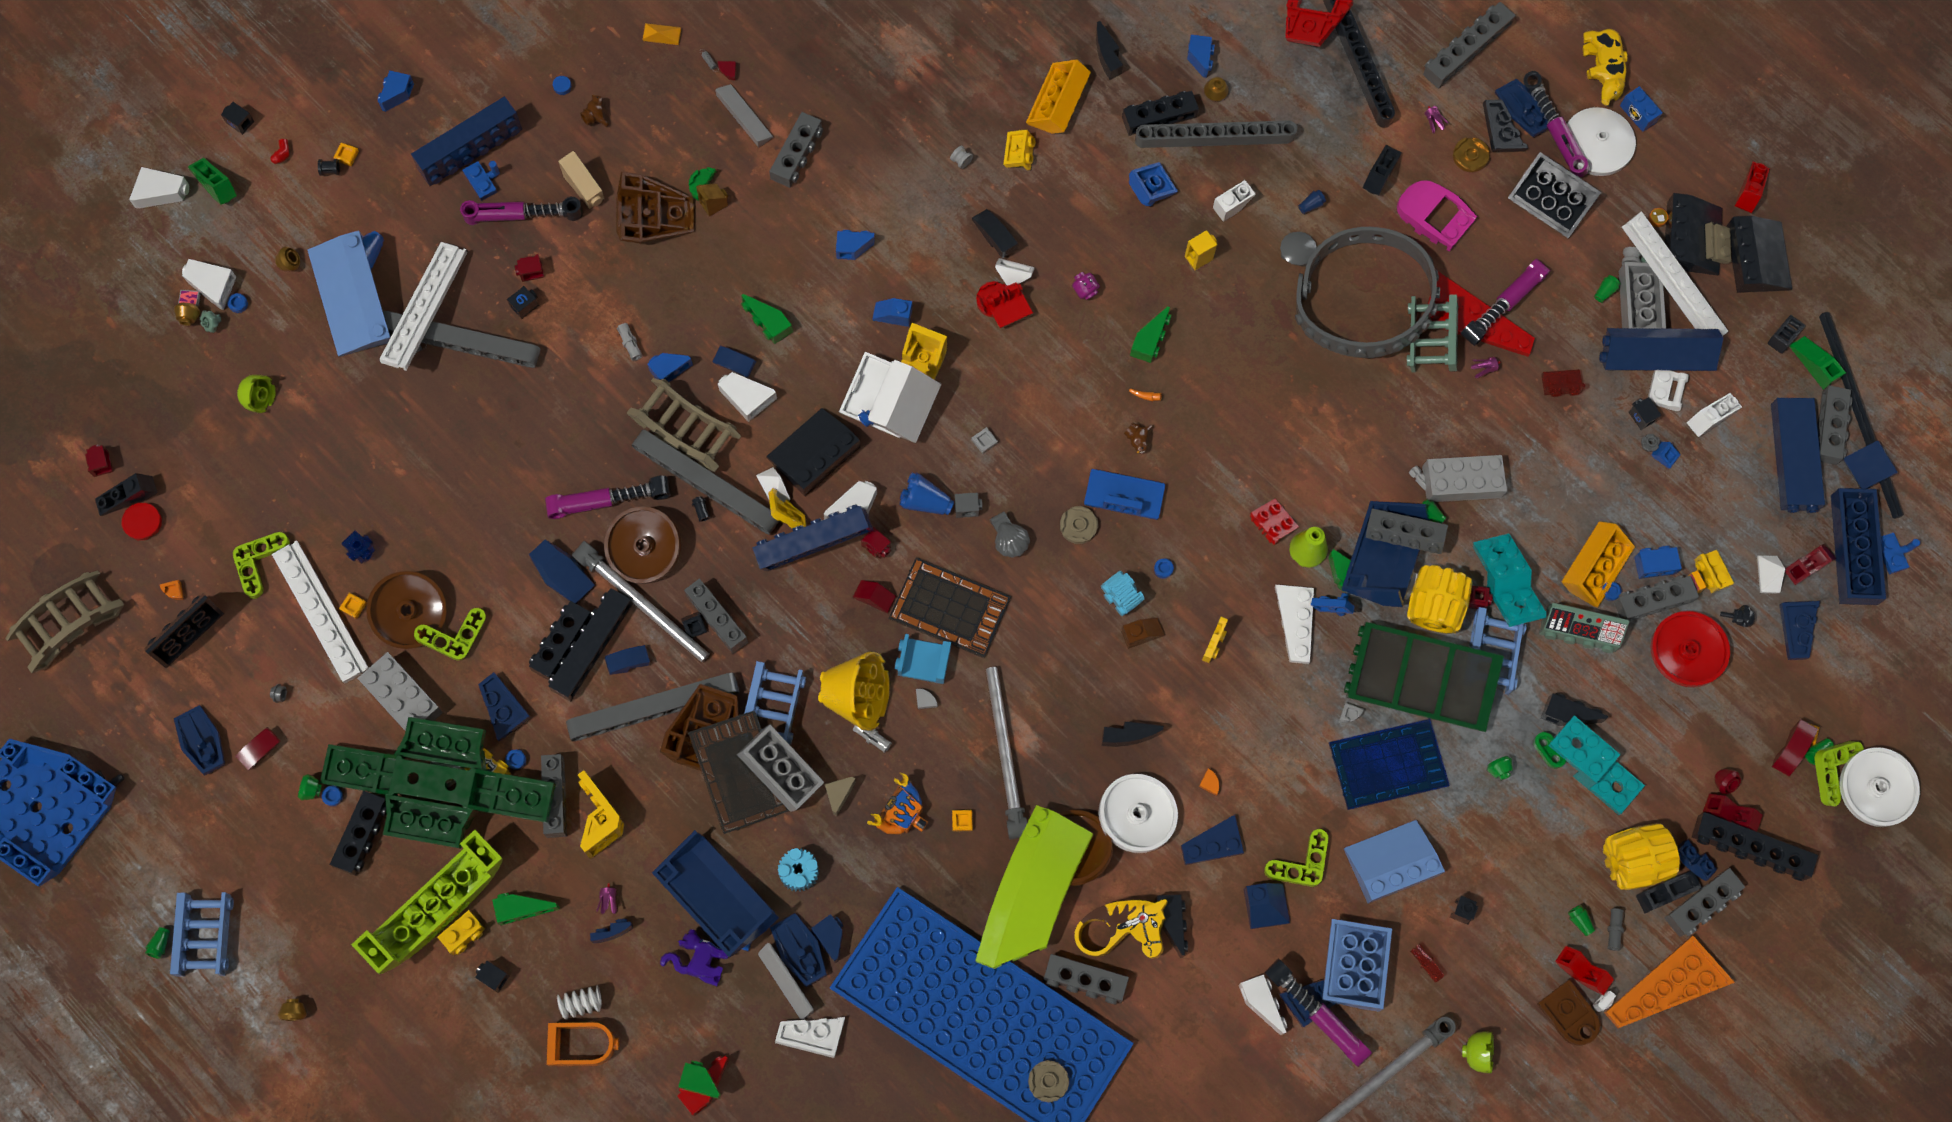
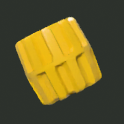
[1407,565,1473,634]
[1603,823,1680,890]

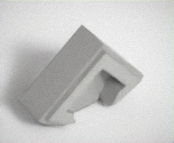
[916,689,937,709]
[1339,703,1364,723]

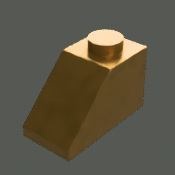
[696,184,728,217]

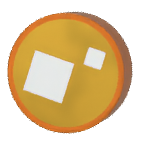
[1648,208,1668,227]

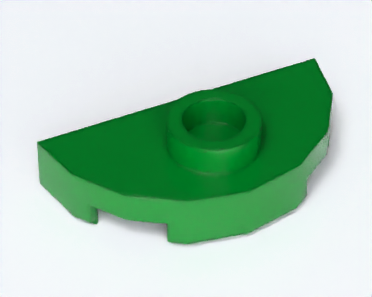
[689,167,716,201]

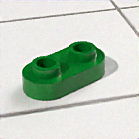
[1533,732,1566,769]

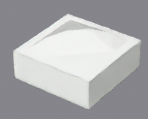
[1592,991,1616,1012]

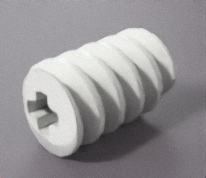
[557,985,602,1019]

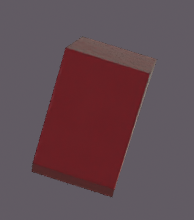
[853,580,896,614]

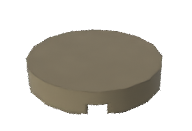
[1060,506,1098,544]
[1028,1060,1069,1103]

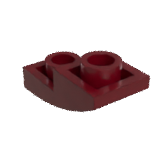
[235,727,281,770]

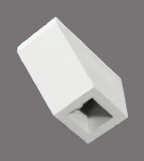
[1213,180,1256,222]

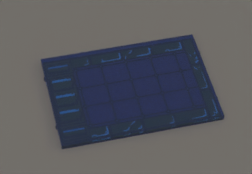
[1329,719,1450,810]

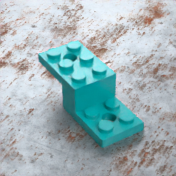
[1473,533,1546,627]
[1548,716,1645,815]

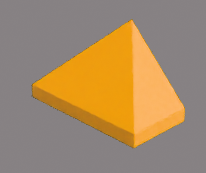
[643,23,681,45]

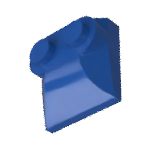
[1129,162,1178,206]

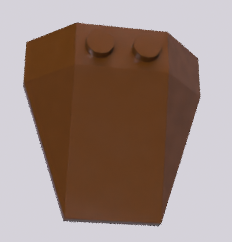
[616,172,694,243]
[660,684,740,776]

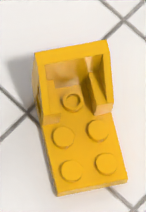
[901,323,947,380]
[578,770,624,859]

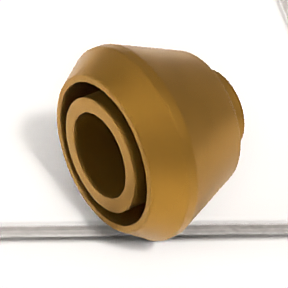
[1204,77,1228,101]
[275,246,300,271]
[174,302,201,326]
[278,999,307,1021]

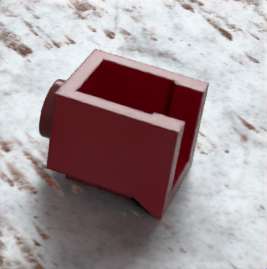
[514,254,544,282]
[85,445,113,477]
[861,527,891,559]
[1468,585,1492,610]

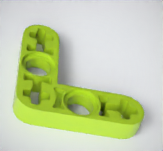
[233,532,290,599]
[414,608,485,661]
[1815,741,1864,806]
[1264,829,1328,887]

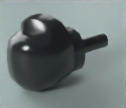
[1720,605,1755,627]

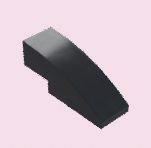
[1096,21,1123,80]
[972,209,1018,259]
[1101,721,1164,747]
[1636,871,1702,914]

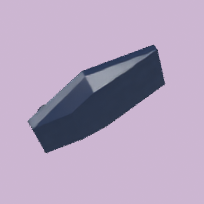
[1495,79,1548,137]
[529,539,595,604]
[174,705,225,776]
[770,913,827,987]

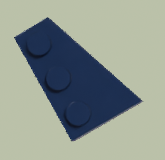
[1779,601,1820,660]
[478,672,531,742]
[1181,815,1244,865]
[1279,979,1336,1027]

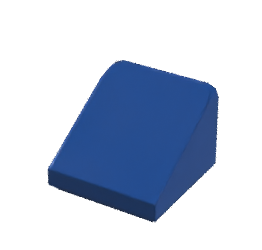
[1651,442,1680,468]

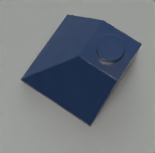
[1244,883,1290,929]

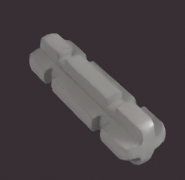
[1409,466,1426,490]

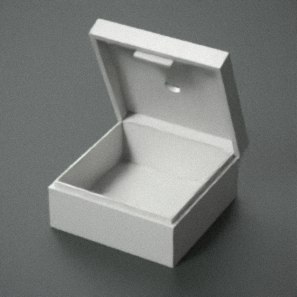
[839,352,941,443]

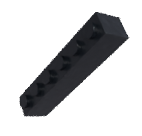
[548,588,633,702]

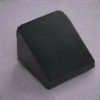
[681,612,707,638]

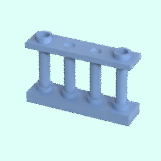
[1463,607,1527,695]
[739,661,806,745]
[170,892,234,977]

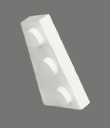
[775,1017,845,1058]

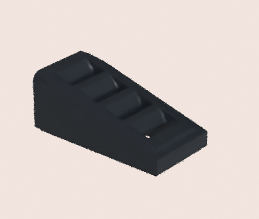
[1767,315,1806,354]

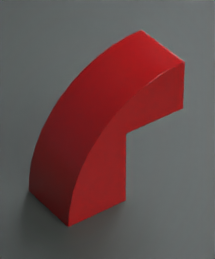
[1555,946,1614,996]

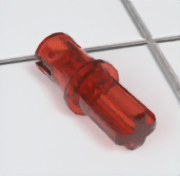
[1410,944,1444,982]

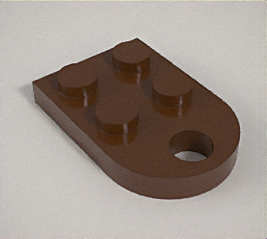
[1537,979,1600,1046]

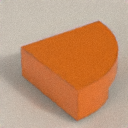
[160,580,184,600]
[1199,768,1219,796]

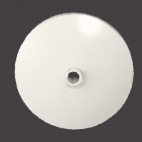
[1566,107,1636,176]
[1840,748,1920,827]
[1099,774,1178,853]

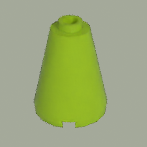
[1289,527,1328,568]

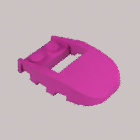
[1397,181,1477,251]

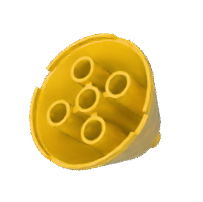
[818,652,889,731]

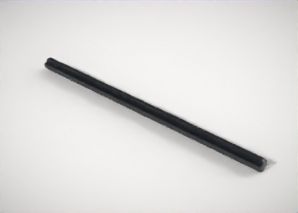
[1819,312,1904,519]

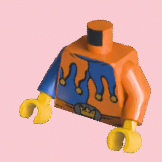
[867,772,928,834]

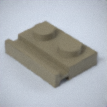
[1705,222,1731,264]

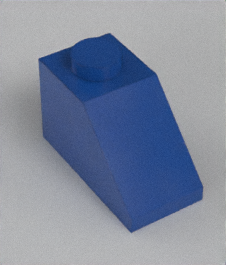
[872,298,912,327]
[647,353,692,382]

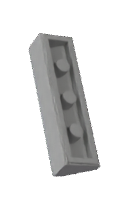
[715,84,773,148]
[758,943,814,1020]

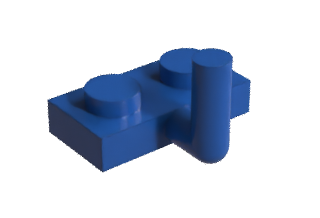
[463,161,500,201]
[1881,533,1920,575]
[1311,593,1355,616]

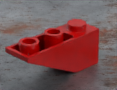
[1735,161,1770,213]
[677,1055,729,1116]

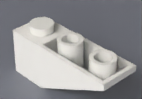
[1687,393,1742,437]
[1239,975,1287,1035]

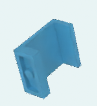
[895,634,951,684]

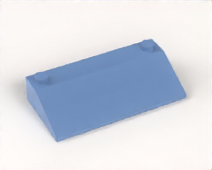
[307,231,391,357]

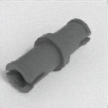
[1607,908,1624,951]

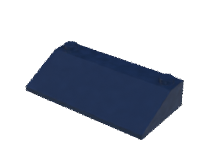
[1342,501,1430,607]
[652,830,779,957]

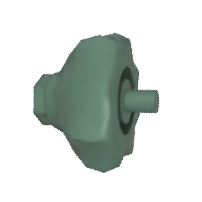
[200,310,221,333]

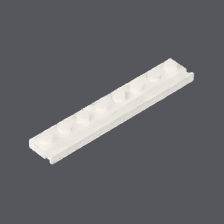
[1622,212,1728,336]
[380,242,467,371]
[272,540,369,684]

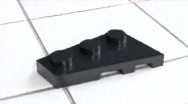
[1483,100,1528,152]

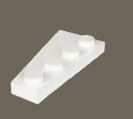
[1275,585,1314,664]

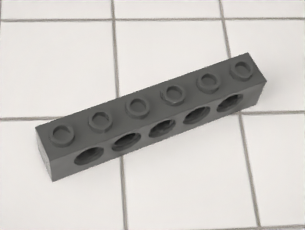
[1423,2,1516,89]

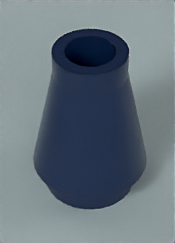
[1298,190,1326,214]

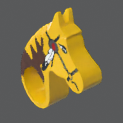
[1075,899,1168,959]

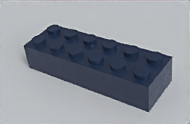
[411,96,522,186]
[1831,488,1886,605]
[752,504,874,571]

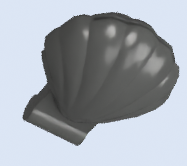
[989,511,1030,558]

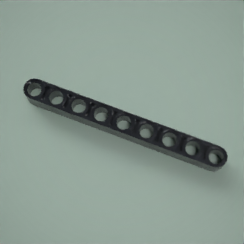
[1323,0,1395,128]

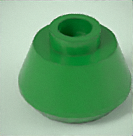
[1487,756,1513,781]
[298,774,321,801]

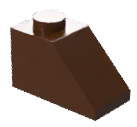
[1121,618,1164,649]

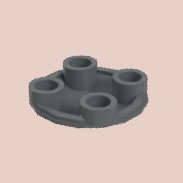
[1280,231,1317,267]

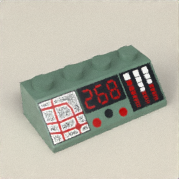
[1539,603,1629,653]

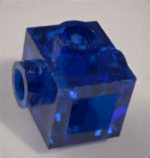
[341,530,375,564]

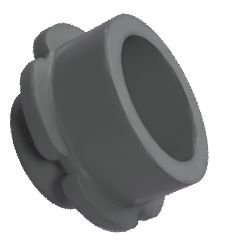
[1641,434,1660,452]
[270,684,287,703]

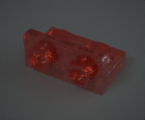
[1541,369,1586,397]

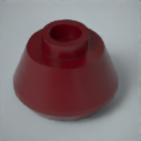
[1715,769,1741,794]

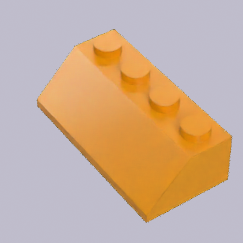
[1026,59,1091,134]
[1561,521,1635,608]

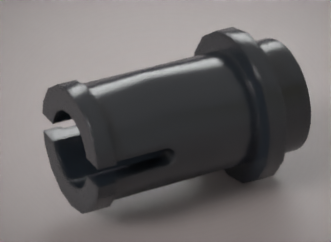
[691,496,711,522]

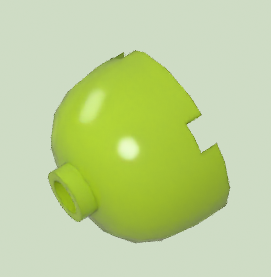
[237,375,275,413]
[1462,1032,1494,1073]

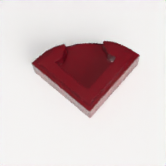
[718,61,736,80]

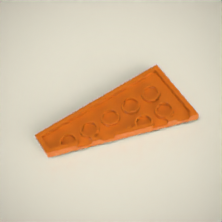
[1604,936,1735,1028]

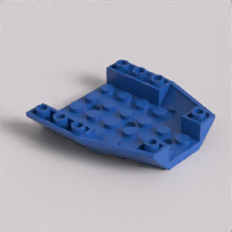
[0,739,117,887]

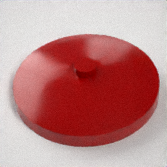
[1650,611,1730,687]

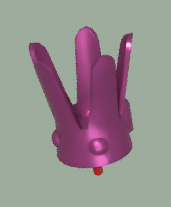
[1424,106,1449,134]
[1471,357,1500,378]
[596,883,617,914]

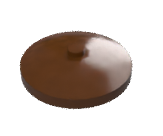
[604,506,681,584]
[366,571,446,649]
[1058,810,1113,886]

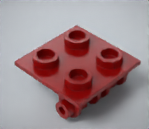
[983,282,1033,328]
[1250,498,1299,545]

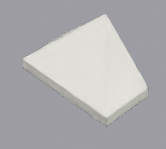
[995,258,1034,286]
[756,467,790,502]
[1757,556,1785,593]

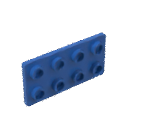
[1084,469,1165,520]

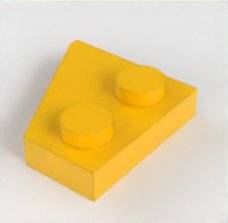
[768,488,806,529]
[1202,617,1228,663]

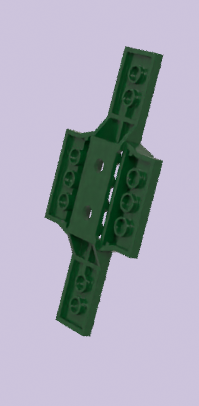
[320,717,556,849]

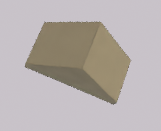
[825,777,856,817]

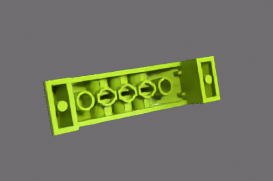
[351,830,503,975]

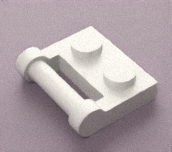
[1648,370,1689,411]

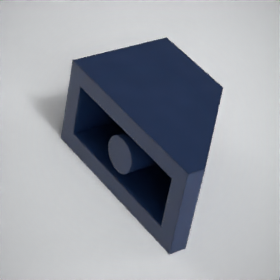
[811,914,844,963]

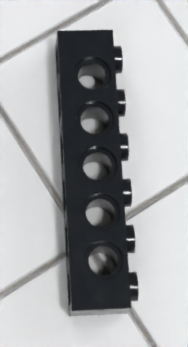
[1692,812,1818,881]

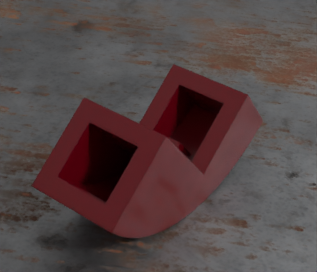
[1785,544,1836,585]
[1772,719,1818,776]
[1703,794,1763,832]

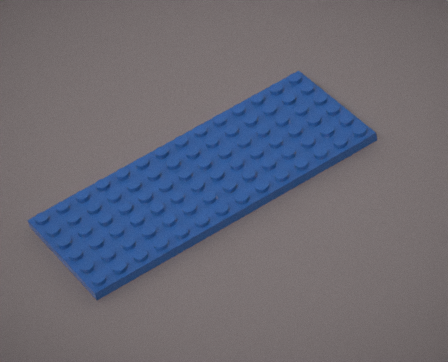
[830,887,1134,1122]

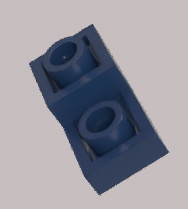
[712,345,756,378]
[605,645,650,675]
[1677,840,1717,881]
[590,919,633,944]

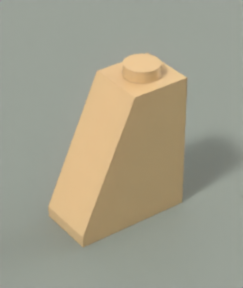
[558,151,604,209]

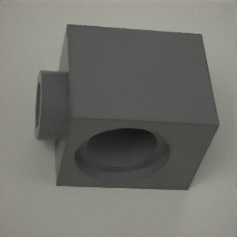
[955,493,982,518]

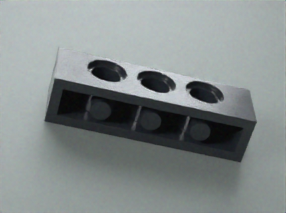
[1122,91,1199,136]
[529,601,591,680]
[329,791,387,876]

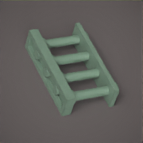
[1407,295,1458,372]

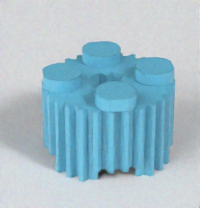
[1101,571,1145,616]
[778,848,819,891]

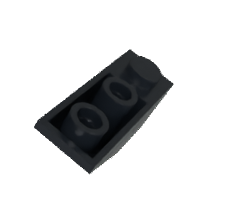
[95,473,157,516]
[1540,693,1608,726]
[1155,895,1188,958]

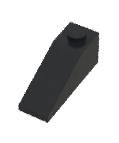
[1362,145,1402,196]

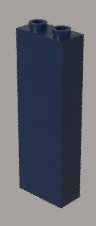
[1599,328,1723,371]
[1771,398,1825,513]

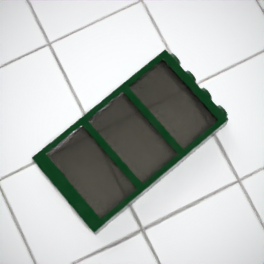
[1344,622,1504,732]

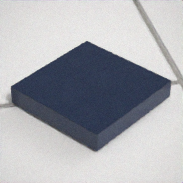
[1843,440,1898,489]

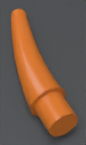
[1129,388,1162,401]

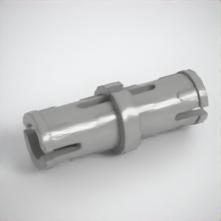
[617,323,643,361]
[853,726,892,753]

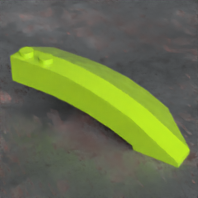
[975,805,1093,969]

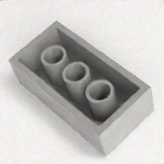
[1619,262,1666,329]
[1422,455,1507,502]
[357,652,443,730]
[737,725,824,812]

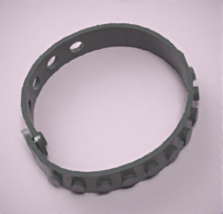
[1295,227,1440,358]

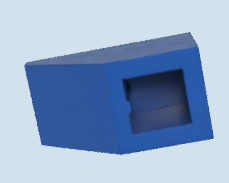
[1187,35,1215,78]
[378,70,414,111]
[836,230,875,260]

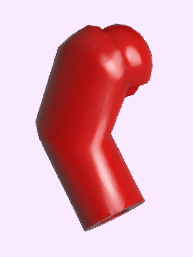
[270,139,290,164]

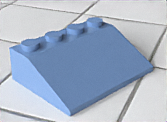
[1344,820,1445,904]
[1322,919,1392,1012]

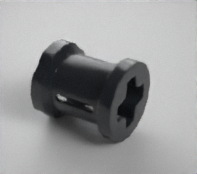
[318,159,340,176]

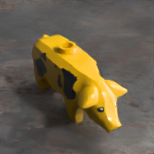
[1582,29,1627,105]

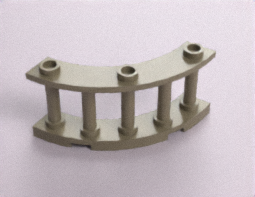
[627,378,741,472]
[5,571,124,673]

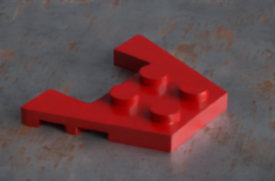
[1285,0,1354,47]

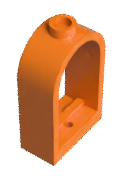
[547,1022,619,1066]

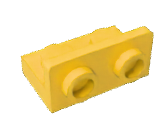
[1003,130,1036,170]
[1694,550,1734,594]
[437,910,485,956]

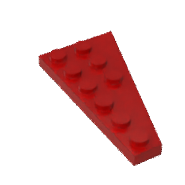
[1428,271,1535,357]

